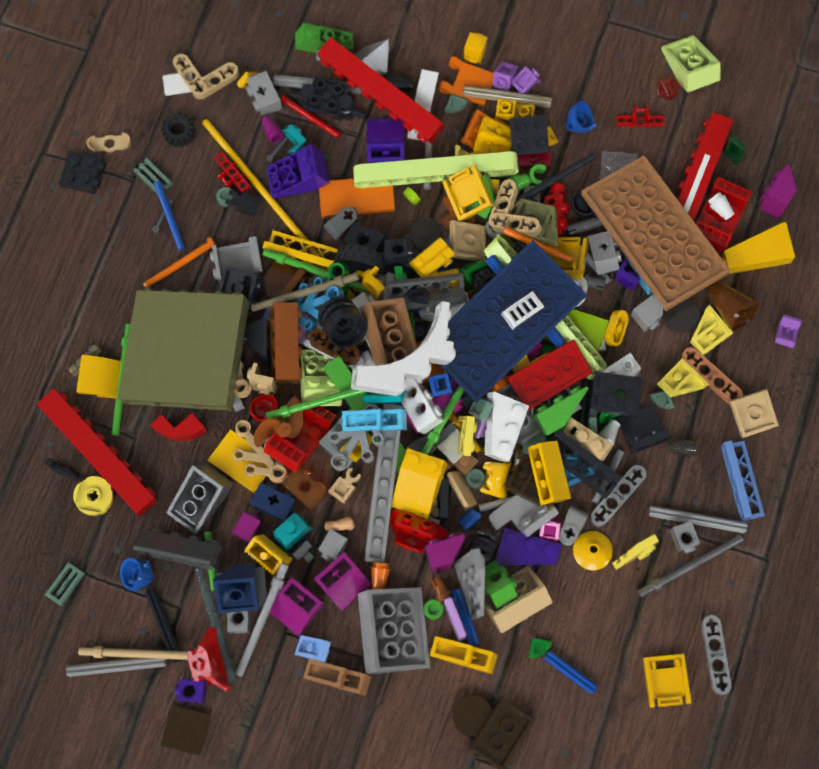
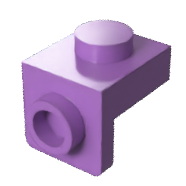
[775,315,802,348]

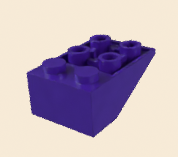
[367,118,405,164]
[266,144,329,199]

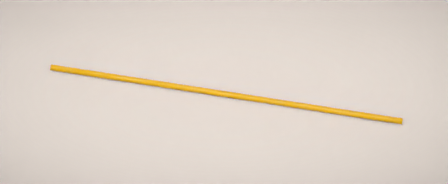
[202,119,482,453]

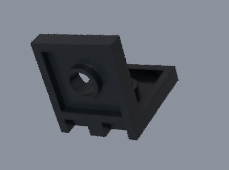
[586,372,642,421]

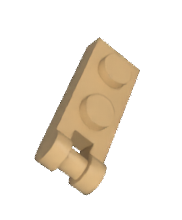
[560,417,614,461]

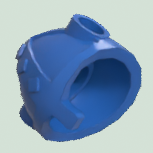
[566,101,597,133]
[120,558,154,592]

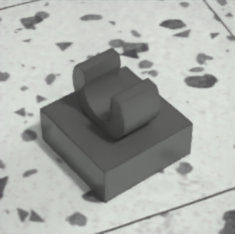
[290,539,314,562]

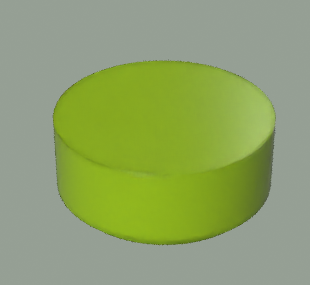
[403,187,421,205]

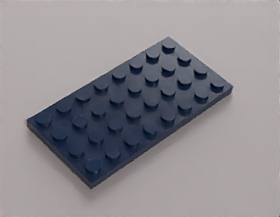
[438,240,587,403]

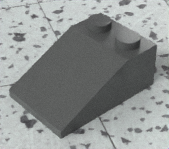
[166,462,234,535]

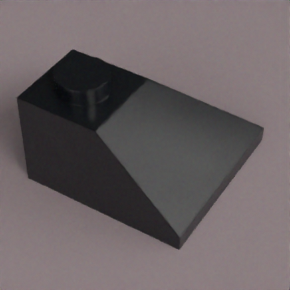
[243,319,270,367]

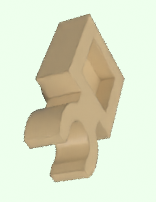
[328,468,361,504]

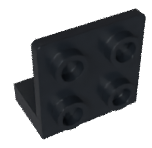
[509,115,549,155]
[617,406,671,454]

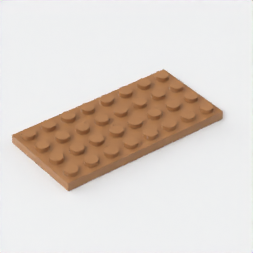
[581,155,730,311]

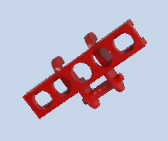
[616,105,665,128]
[214,152,251,193]

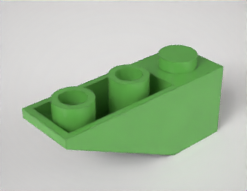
[295,23,353,52]
[533,385,588,436]

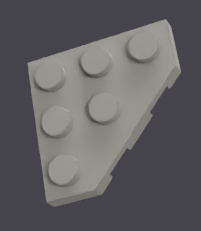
[454,548,485,620]

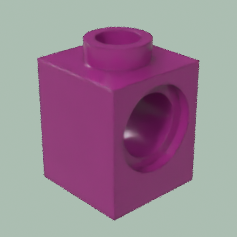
[232,512,263,544]

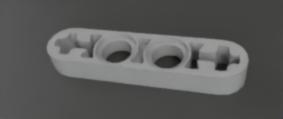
[590,465,646,527]
[701,615,731,695]

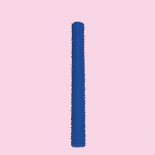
[154,181,185,251]

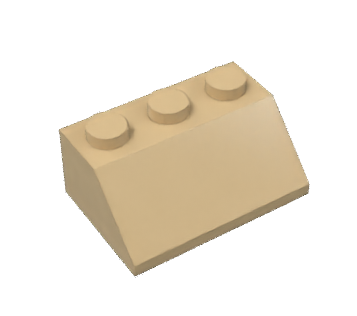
[484,566,553,634]

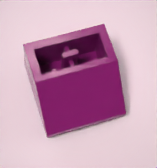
[760,164,797,220]
[425,533,465,574]
[314,552,372,611]
[270,577,324,636]

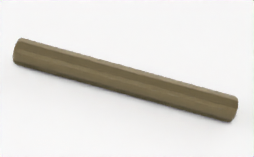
[463,85,552,108]

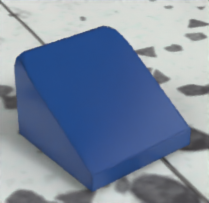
[457,509,481,532]

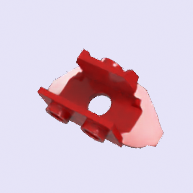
[389,509,449,554]
[187,627,232,691]

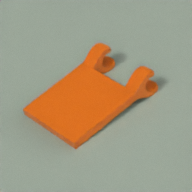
[439,56,494,106]

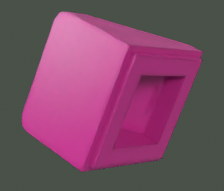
[539,517,561,541]

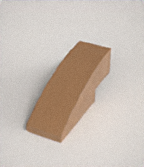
[303,659,371,696]

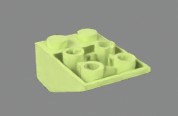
[299,349,342,406]

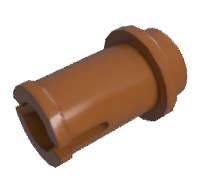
[430,576,451,603]

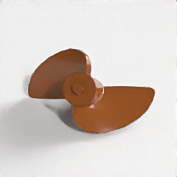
[254,396,303,447]

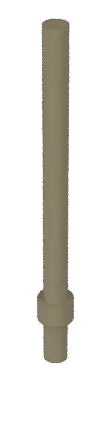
[251,273,359,312]

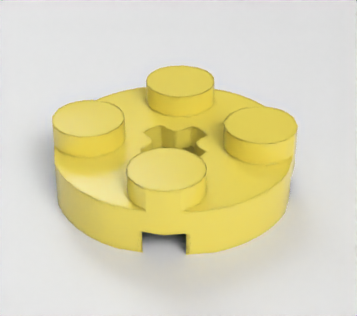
[73,476,114,516]

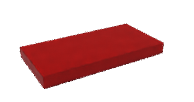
[506,340,593,411]

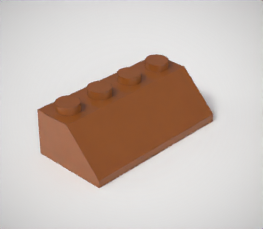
[269,302,302,384]

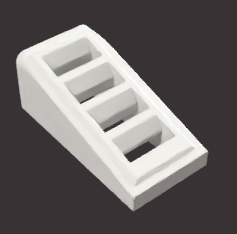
[501,291,544,330]

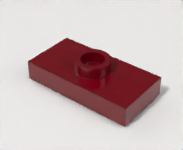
[517,149,552,169]

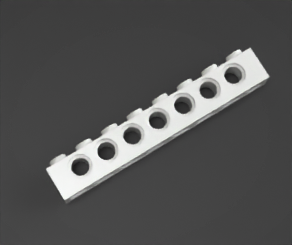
[352,292,444,434]

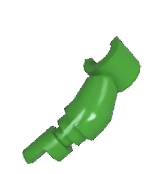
[499,164,547,208]

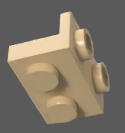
[247,363,277,395]

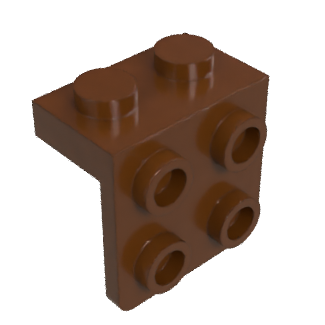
[260,261,308,303]

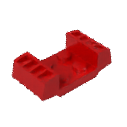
[696,177,752,254]
[264,400,337,473]

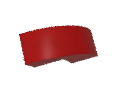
[150,413,207,441]

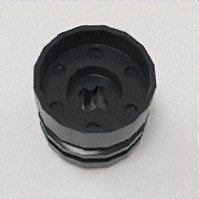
[318,296,368,348]

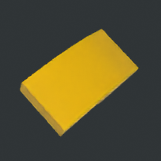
[496,99,535,121]

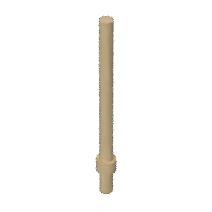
[78,646,188,660]

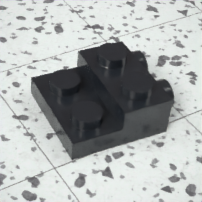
[58,151,106,195]
[218,265,265,313]

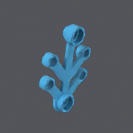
[293,277,344,331]

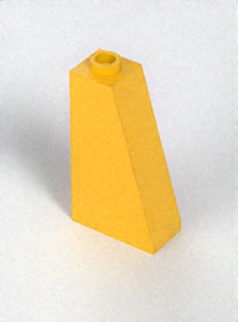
[721,222,795,274]

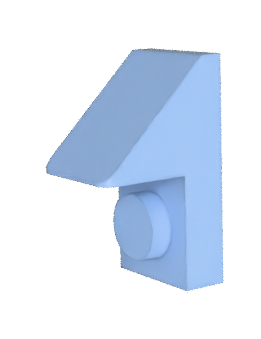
[295,635,331,663]

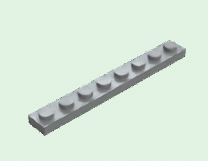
[364,403,403,563]

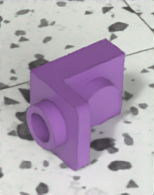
[492,61,519,91]
[511,66,542,94]

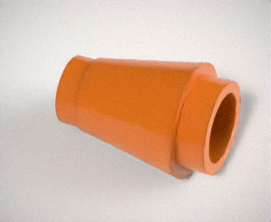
[371,562,390,590]

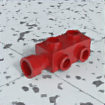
[542,183,569,235]

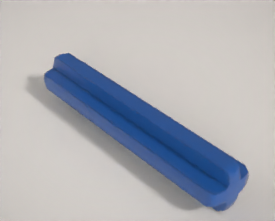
[451,589,479,647]
[544,651,598,694]

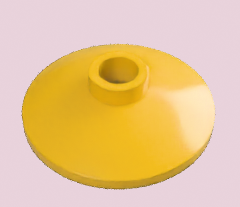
[573,531,613,570]

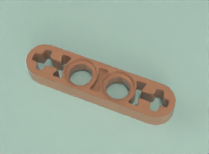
[681,347,743,405]

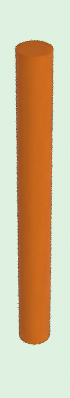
[502,226,574,264]

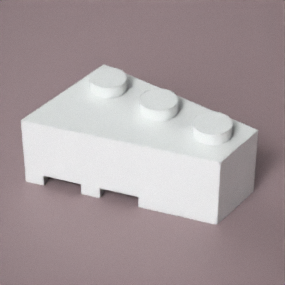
[485,391,529,462]

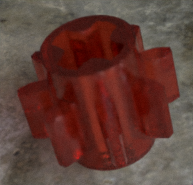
[656,77,680,100]

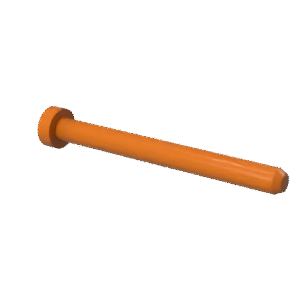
[143,237,215,288]

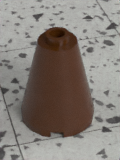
[706,281,759,332]

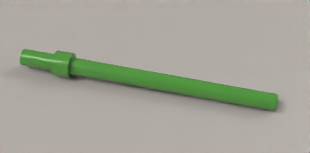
[263,248,369,293]
[111,324,131,436]
[421,385,464,455]
[266,389,367,418]

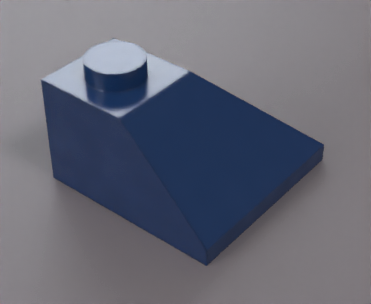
[213,563,259,613]

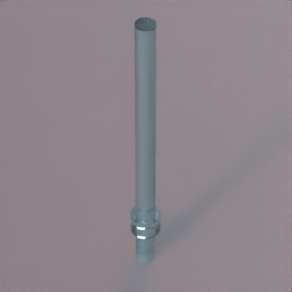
[194,567,236,683]

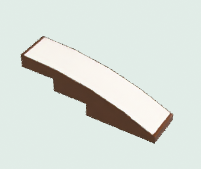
[406,68,440,142]

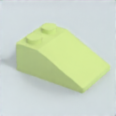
[661,35,720,92]

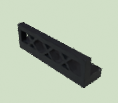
[551,429,622,499]

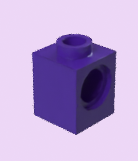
[175,680,207,703]

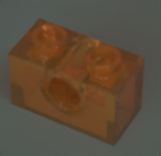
[281,467,327,512]

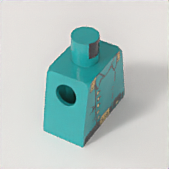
[273,513,314,553]

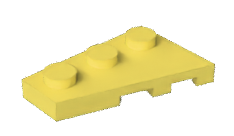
[612,534,659,570]

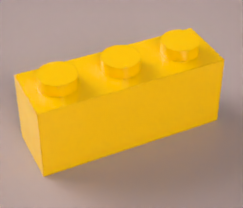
[527,441,571,505]

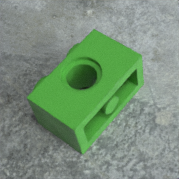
[484,560,518,608]

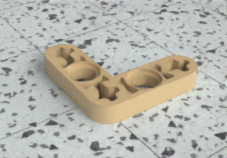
[173,54,239,99]
[489,179,542,237]

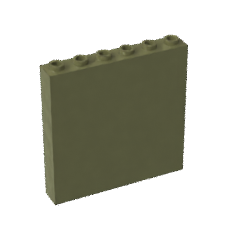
[117,288,250,411]

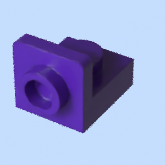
[614,259,640,291]

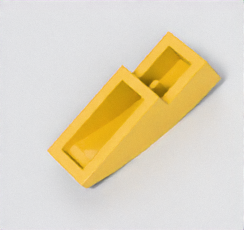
[430,636,497,674]

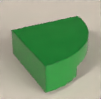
[528,637,552,658]

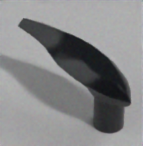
[45,458,79,481]

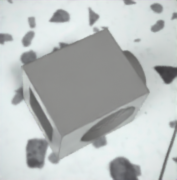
[670,521,700,554]
[318,529,348,562]
[228,611,250,634]

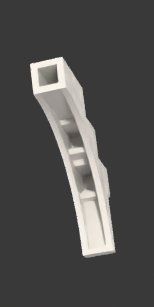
[351,301,456,396]

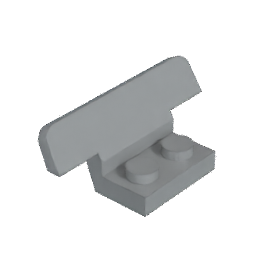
[489,495,559,537]

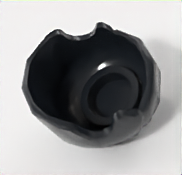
[570,189,594,217]

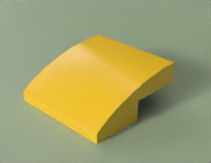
[473,116,512,154]
[76,355,121,399]

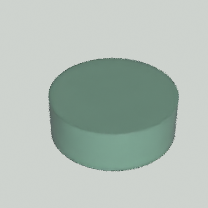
[216,187,234,207]
[466,468,485,489]

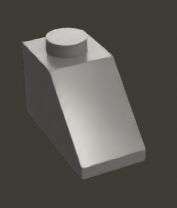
[631,295,663,332]

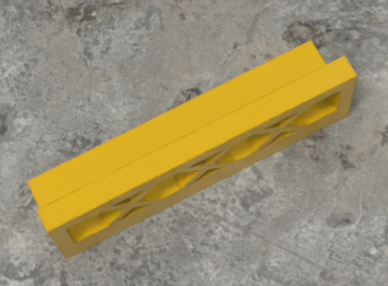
[262,230,338,272]

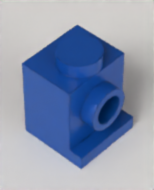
[428,373,454,397]

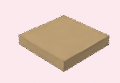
[450,220,486,261]
[729,389,779,438]

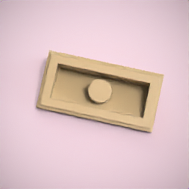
[447,471,478,511]

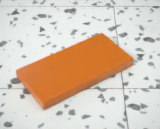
[319,179,395,218]

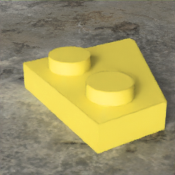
[690,305,733,356]
[458,416,477,456]

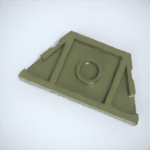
[495,198,559,247]

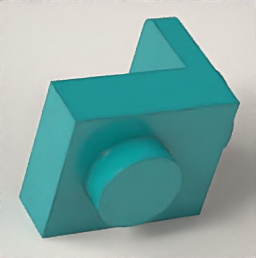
[282,124,306,154]

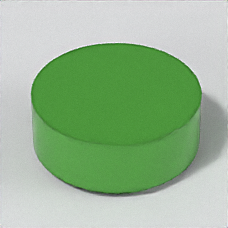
[424,599,444,620]

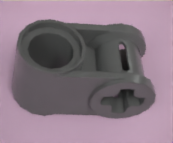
[323,207,358,240]

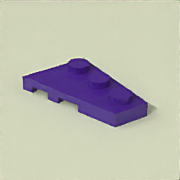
[496,528,562,566]

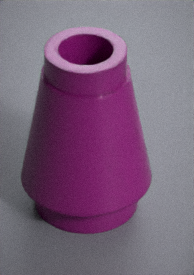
[261,116,284,143]

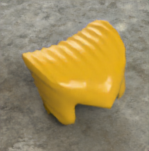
[480,462,512,498]

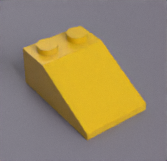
[391,448,448,520]

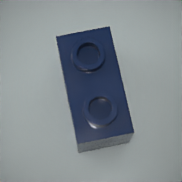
[250,483,297,522]

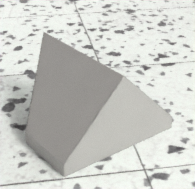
[354,39,389,76]

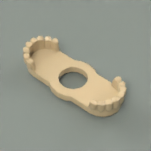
[87,132,131,153]

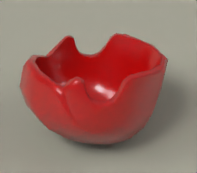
[250,393,279,422]

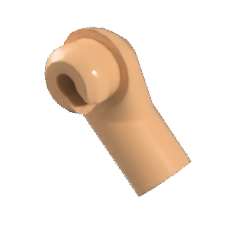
[324,517,355,531]

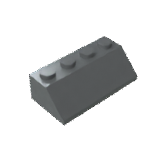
[133,528,225,571]

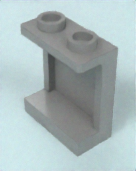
[210,236,264,284]

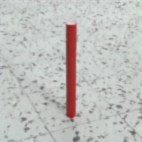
[279,95,341,139]

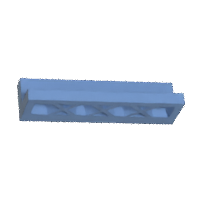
[721,441,765,521]

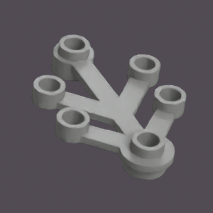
[329,404,385,471]

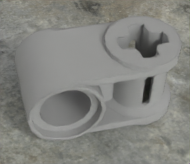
[559,506,589,546]

